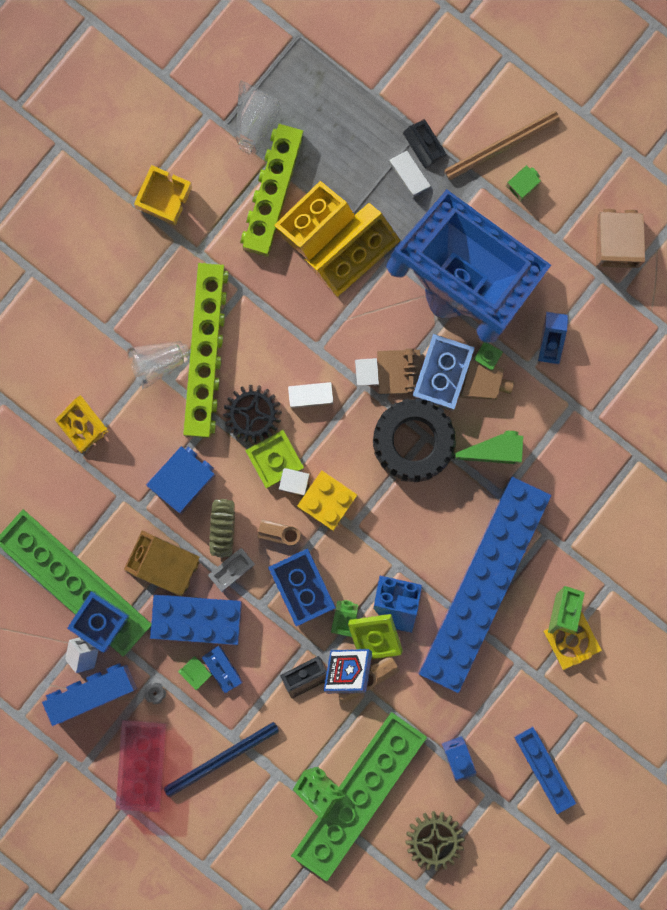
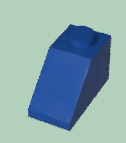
[538,312,568,364]

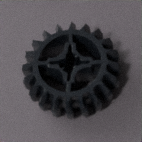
[223,385,282,443]

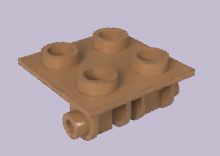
[377,348,421,394]

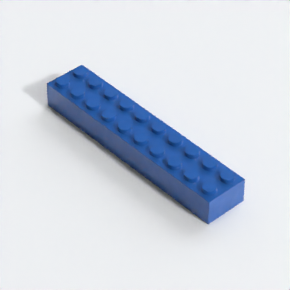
[418,477,551,693]

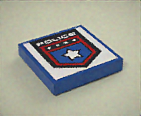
[324,649,372,694]

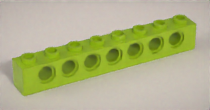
[183,263,229,438]

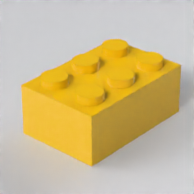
[274,181,356,261]

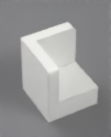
[355,358,379,386]
[279,468,309,496]
[65,637,98,673]

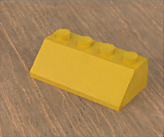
[305,203,401,297]

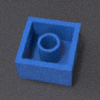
[67,591,130,653]

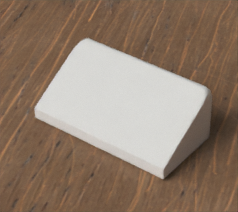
[389,151,430,198]
[288,382,333,408]

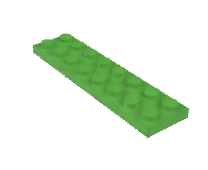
[0,509,151,657]
[291,712,427,882]

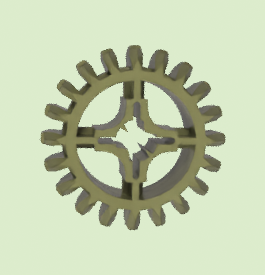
[209,499,235,558]
[405,811,465,871]

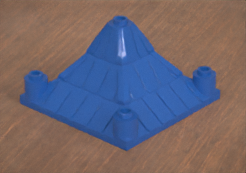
[386,189,551,343]

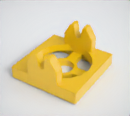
[55,395,108,453]
[543,612,602,670]

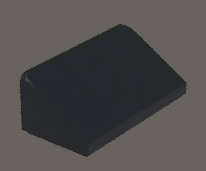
[403,119,447,168]
[280,656,327,699]

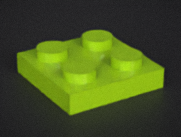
[245,430,304,489]
[348,614,403,659]

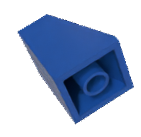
[146,446,215,515]

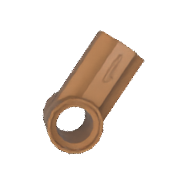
[257,520,302,546]

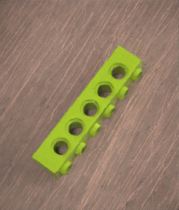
[240,124,304,257]

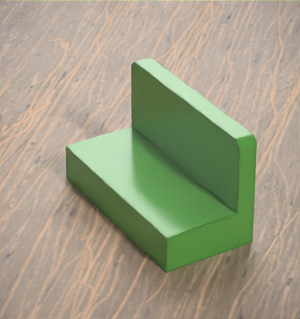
[548,586,585,634]

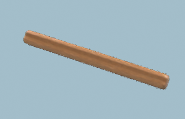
[445,111,560,180]

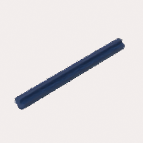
[164,722,279,797]

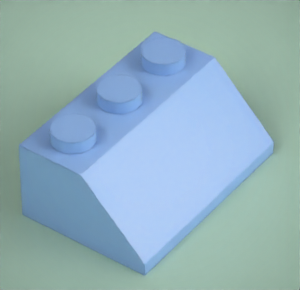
[413,334,475,411]

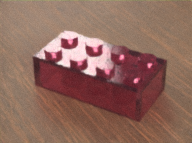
[115,719,168,812]

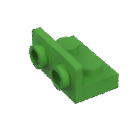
[293,767,345,819]

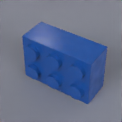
[268,548,336,627]

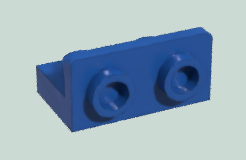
[202,645,243,693]

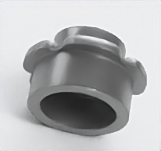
[145,683,166,704]

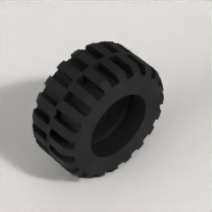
[373,398,456,483]

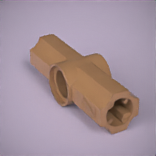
[338,656,400,705]

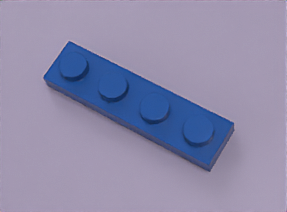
[514,726,576,814]

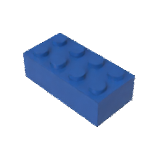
[150,595,242,645]
[42,663,138,726]

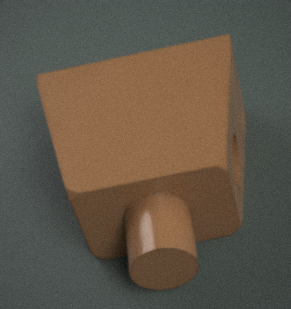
[461,355,514,400]

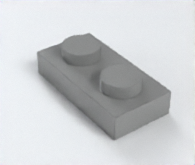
[208,548,255,592]

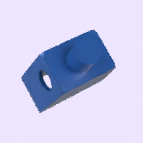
[441,736,476,783]

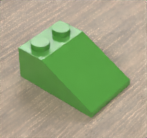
[454,431,523,464]

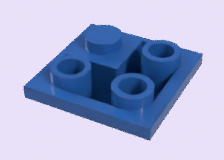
[373,576,422,633]

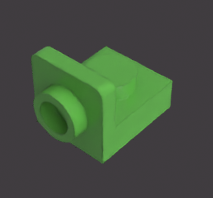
[474,342,503,370]
[331,600,358,637]

